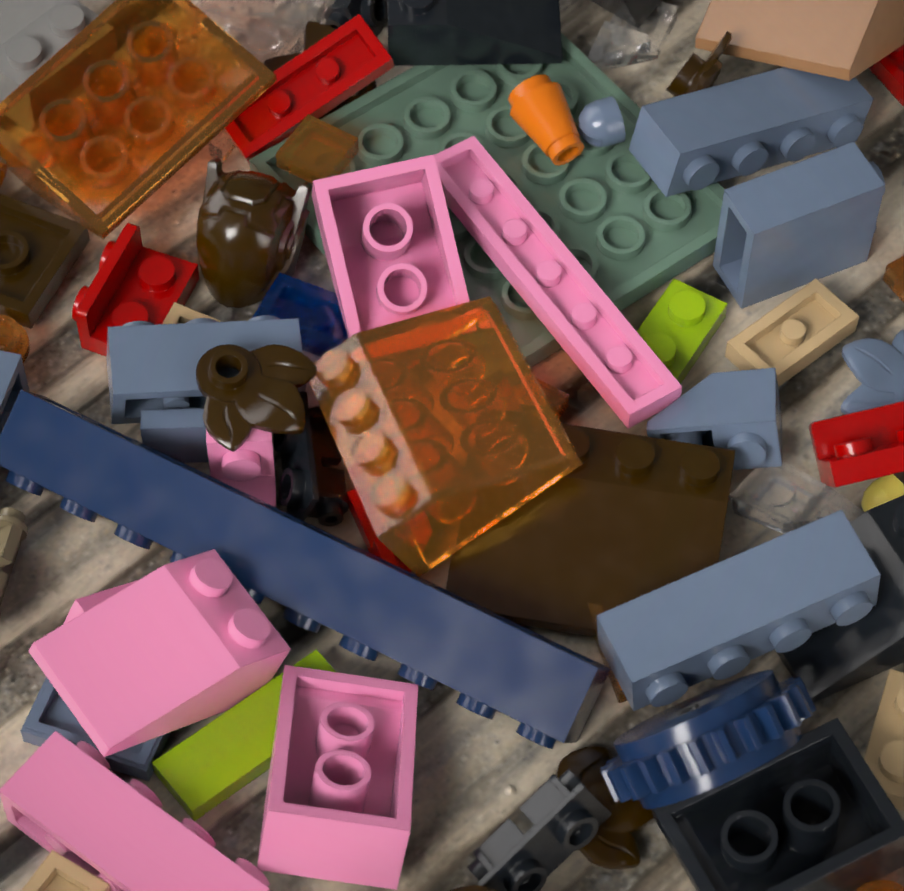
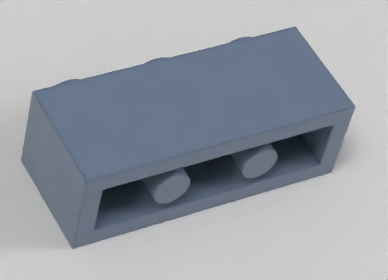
[106,315,306,424]

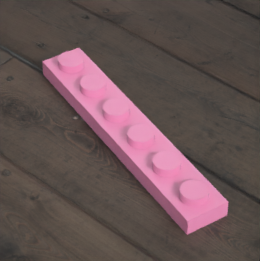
[435,136,682,429]

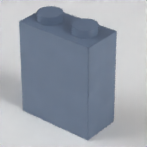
[713,142,885,309]

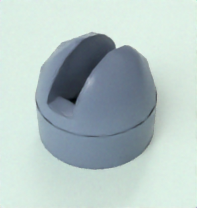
[578,96,626,147]

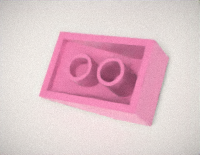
[311,154,478,364]
[28,549,291,757]
[257,665,418,890]

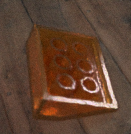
[0,0,277,239]
[309,296,583,577]

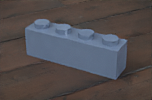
[629,67,873,197]
[596,509,881,712]

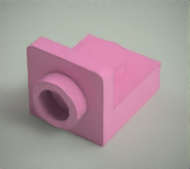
[206,428,277,508]

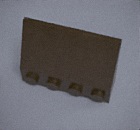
[446,410,736,638]

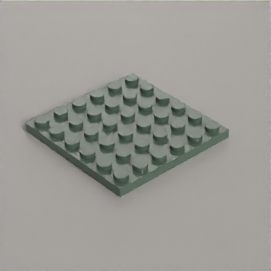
[249,33,725,408]

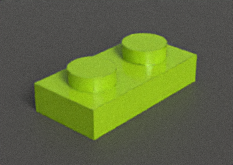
[637,278,728,384]

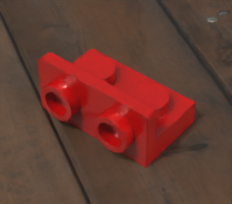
[72,223,200,356]
[809,401,904,488]

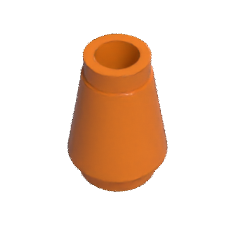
[508,74,584,166]

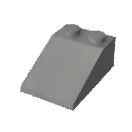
[0,0,116,135]

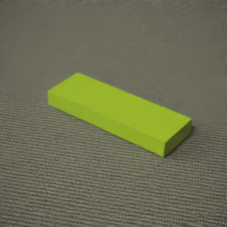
[152,649,336,821]

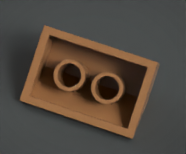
[695,0,904,81]

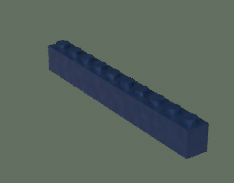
[0,390,611,749]

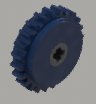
[600,670,817,809]

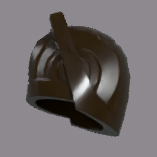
[196,158,312,308]

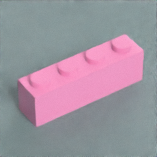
[0,731,270,891]

